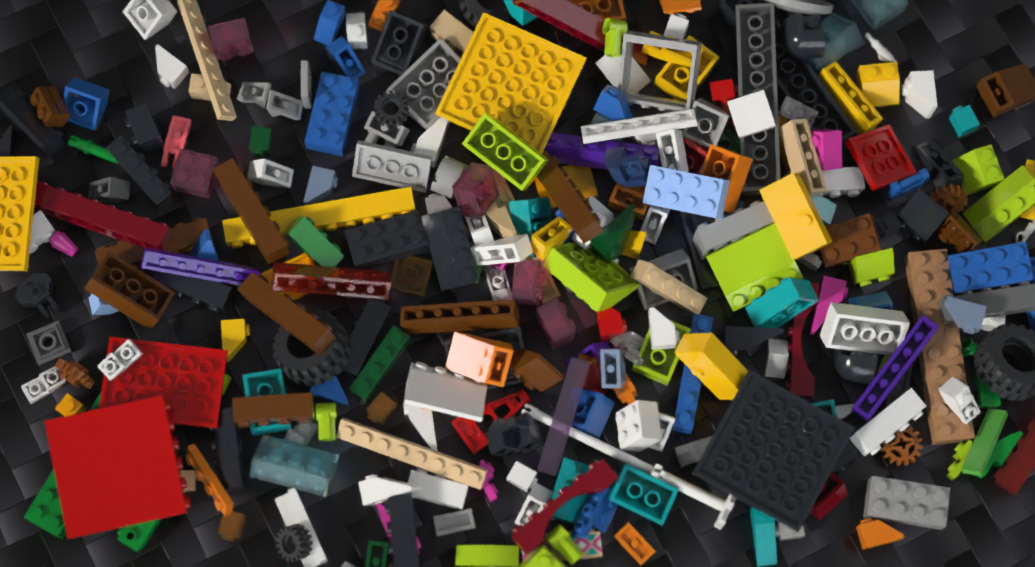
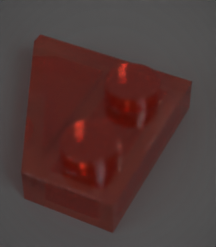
[571,354,609,395]

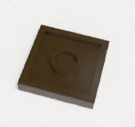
[387,256,434,298]

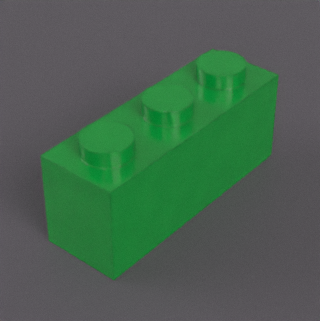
[284,216,344,273]

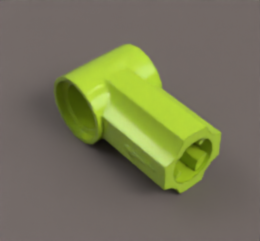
[603,18,627,57]
[316,402,337,442]
[544,524,584,565]

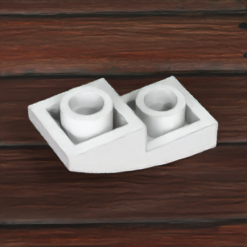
[98,339,143,381]
[21,366,66,404]

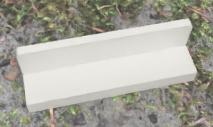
[275,487,327,567]

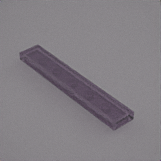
[537,357,591,476]

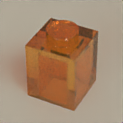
[366,392,397,425]
[218,511,246,541]

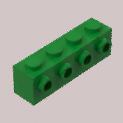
[117,519,162,553]

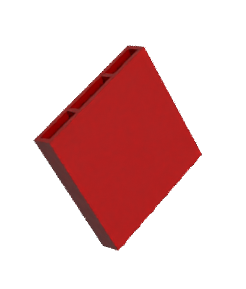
[44,395,191,539]

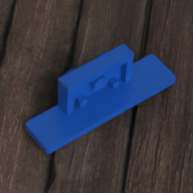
[570,471,619,538]

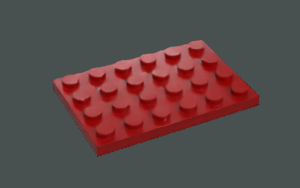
[99,337,228,429]

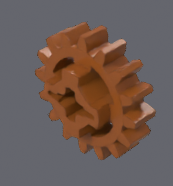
[929,184,968,217]
[55,358,95,389]
[880,426,923,467]

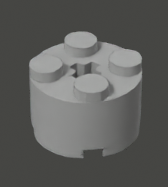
[430,155,470,200]

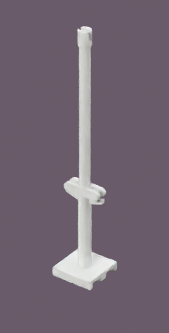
[521,403,736,530]

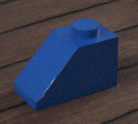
[314,0,346,46]
[326,37,366,79]
[594,85,633,121]
[191,229,219,261]
[310,375,349,407]

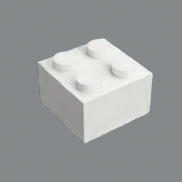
[616,400,662,452]

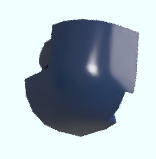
[604,147,652,188]

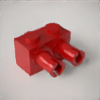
[710,79,739,126]

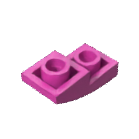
[480,460,499,503]

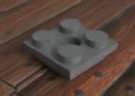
[26,320,72,366]

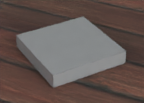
[301,61,312,109]

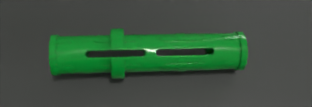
[68,135,118,164]

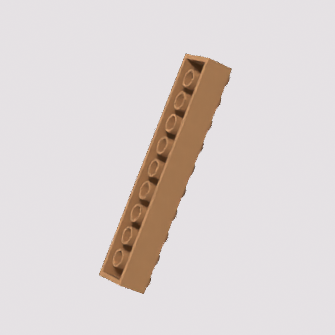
[904,249,975,445]

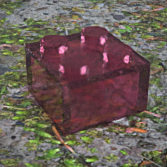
[208,18,254,60]
[170,148,220,199]
[452,162,499,219]
[512,260,546,306]
[536,298,576,350]

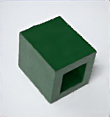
[249,126,273,157]

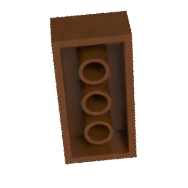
[84,251,175,330]

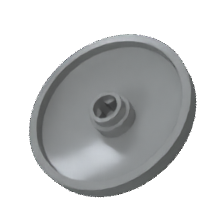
[764,0,833,16]

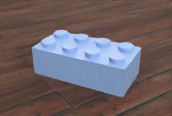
[643,165,730,219]

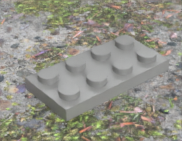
[352,140,432,193]

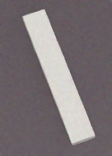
[581,109,697,144]

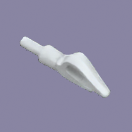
[865,33,897,63]
[1015,219,1035,243]

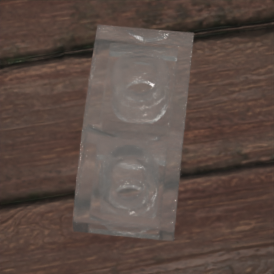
[675,436,713,467]

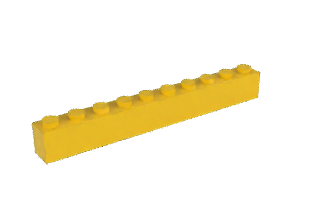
[222,187,415,248]

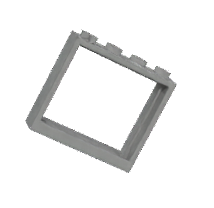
[618,30,702,111]

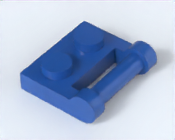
[887,168,930,201]

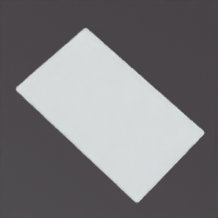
[596,44,651,93]

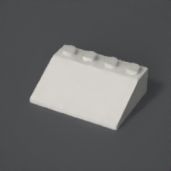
[404,362,487,422]

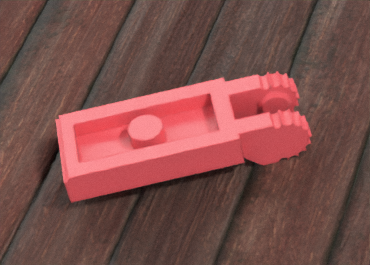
[161,115,192,170]

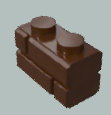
[30,86,70,127]

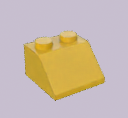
[856,62,900,107]

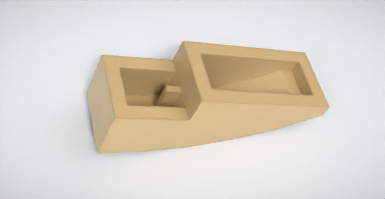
[479,197,517,238]

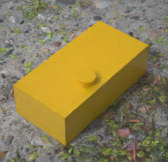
[759,173,832,260]
[674,333,749,400]

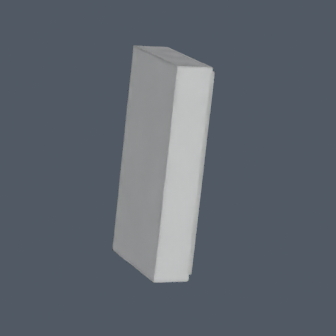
[433,508,476,536]

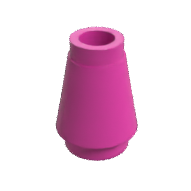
[49,231,79,257]

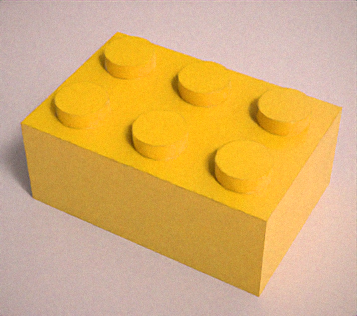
[654,35,719,102]

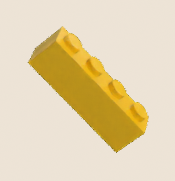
[818,62,883,135]

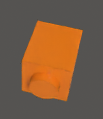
[856,518,904,550]

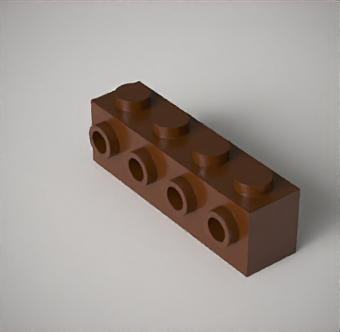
[232,393,315,427]

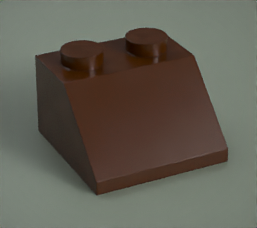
[509,348,565,392]

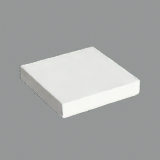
[727,90,776,138]

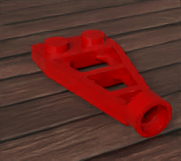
[451,389,531,455]

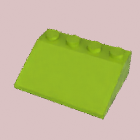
[706,222,803,312]
[543,242,641,312]

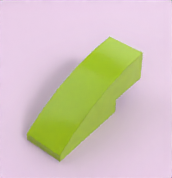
[455,545,519,567]

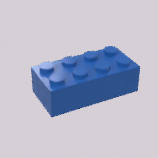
[305,72,360,156]
[948,241,1033,296]

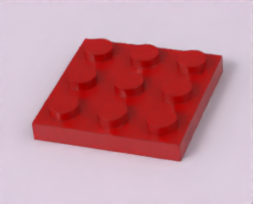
[845,124,917,191]

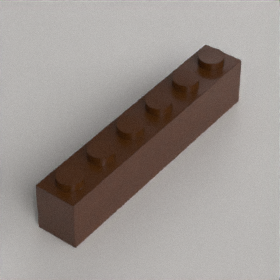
[537,151,603,244]
[212,158,290,264]
[94,217,214,267]
[237,272,335,355]
[400,299,520,334]

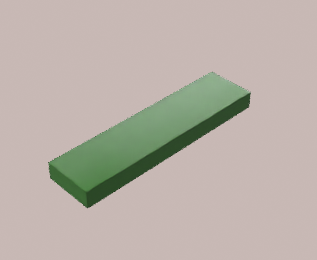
[962,408,1008,476]

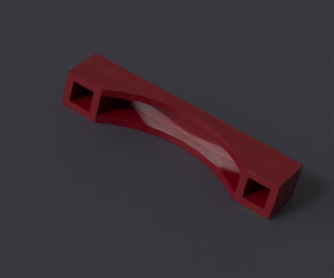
[785,283,819,400]
[511,459,618,556]

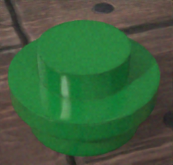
[961,339,979,357]

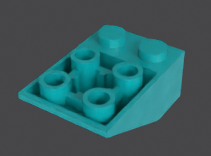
[509,197,552,258]

